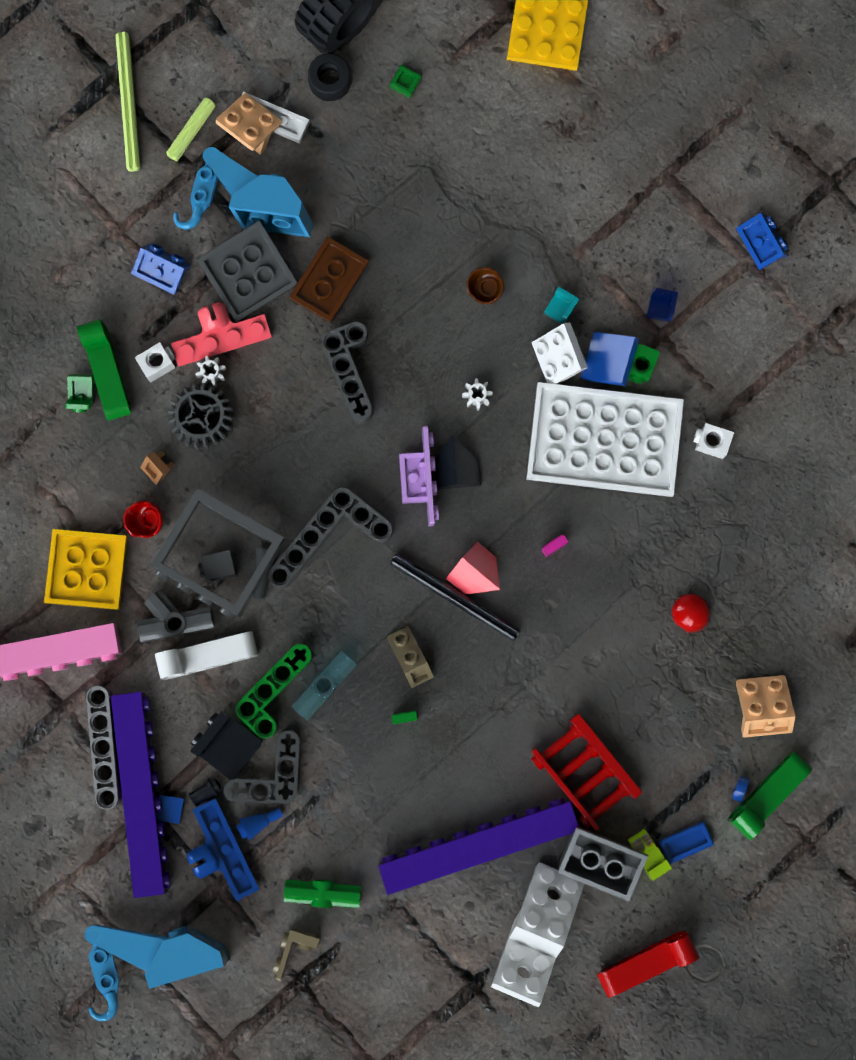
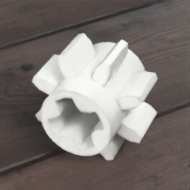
[195,356,226,386]
[462,379,493,411]

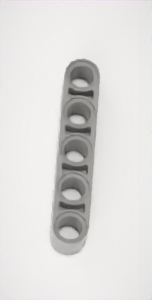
[86,686,122,810]

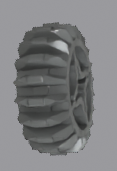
[167,383,234,449]

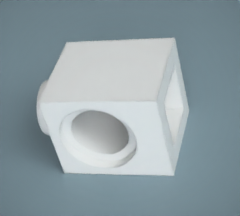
[135,342,176,383]
[693,423,734,459]

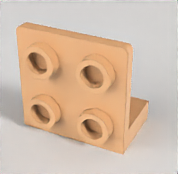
[736,675,796,738]

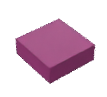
[541,535,568,558]

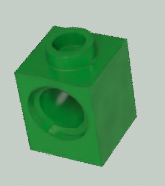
[628,343,660,384]

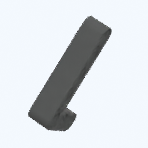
[268,487,392,589]

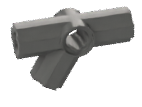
[137,589,215,643]

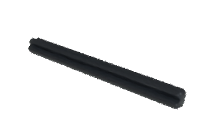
[391,553,520,641]

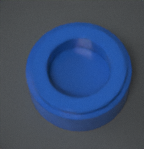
[732,776,750,803]

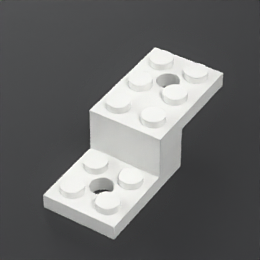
[491,862,584,1007]

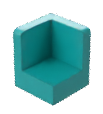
[544,287,579,324]

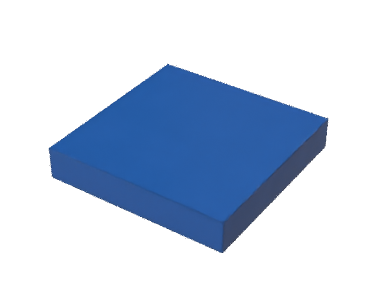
[580,332,639,386]

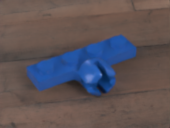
[187,798,259,901]

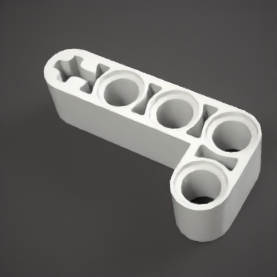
[155,631,258,680]

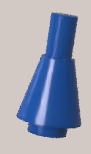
[236,807,283,841]

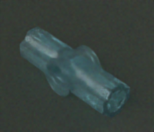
[291,651,357,721]

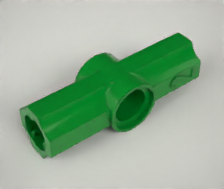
[284,879,361,908]

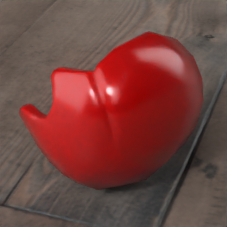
[123,501,164,538]
[672,594,710,633]

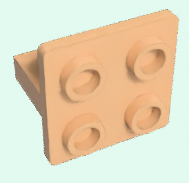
[216,93,282,155]

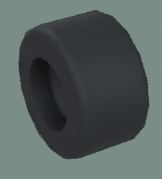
[308,53,351,101]

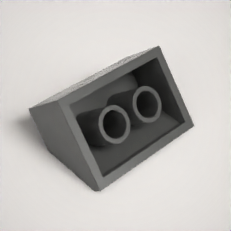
[558,826,648,901]

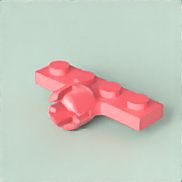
[171,302,272,367]

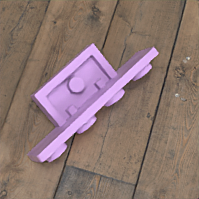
[399,426,439,526]

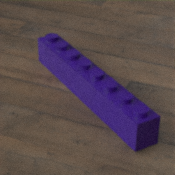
[111,692,171,898]
[378,798,579,895]

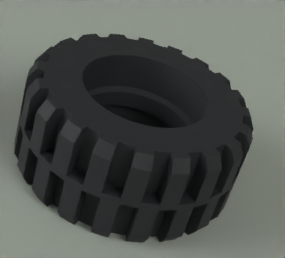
[295,0,382,54]

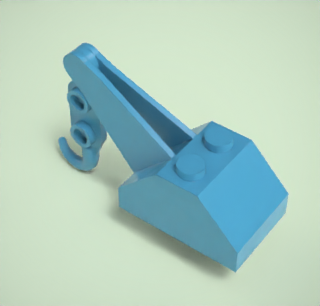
[173,147,313,237]
[85,924,229,1021]

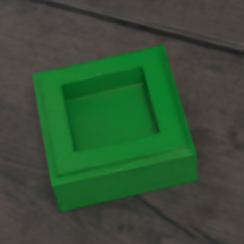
[389,65,422,98]
[391,710,418,725]

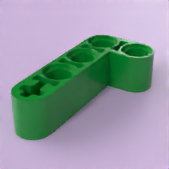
[77,319,132,421]
[236,644,313,738]
[727,751,813,840]

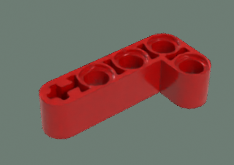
[596,931,700,998]

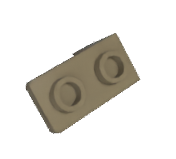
[387,627,434,688]
[273,927,321,981]

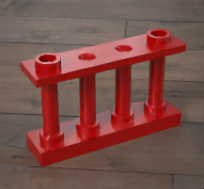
[530,714,643,831]

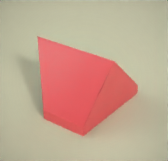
[446,541,500,595]

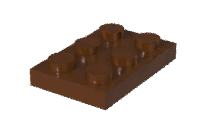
[289,236,369,324]

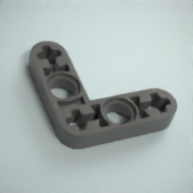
[223,730,300,804]

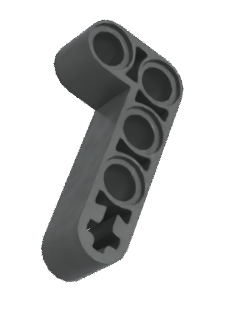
[322,322,372,424]

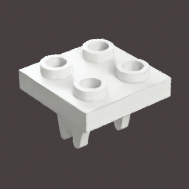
[532,322,587,384]

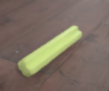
[167,98,215,161]

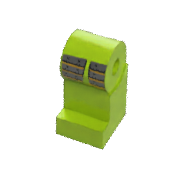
[627,829,672,881]

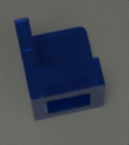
[646,288,678,322]

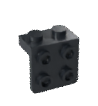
[190,711,262,780]

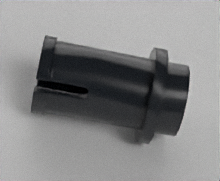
[188,778,222,807]

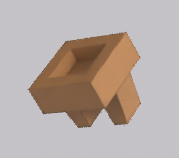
[140,451,175,485]

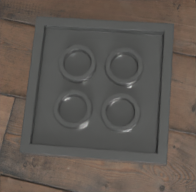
[196,220,298,322]

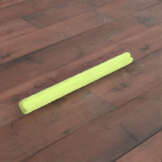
[116,32,140,172]

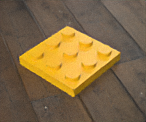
[507,0,588,71]
[44,529,128,610]

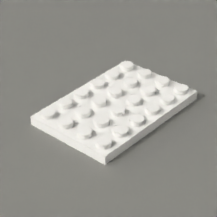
[526,382,684,497]

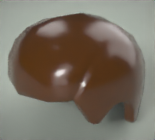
[466,267,505,305]

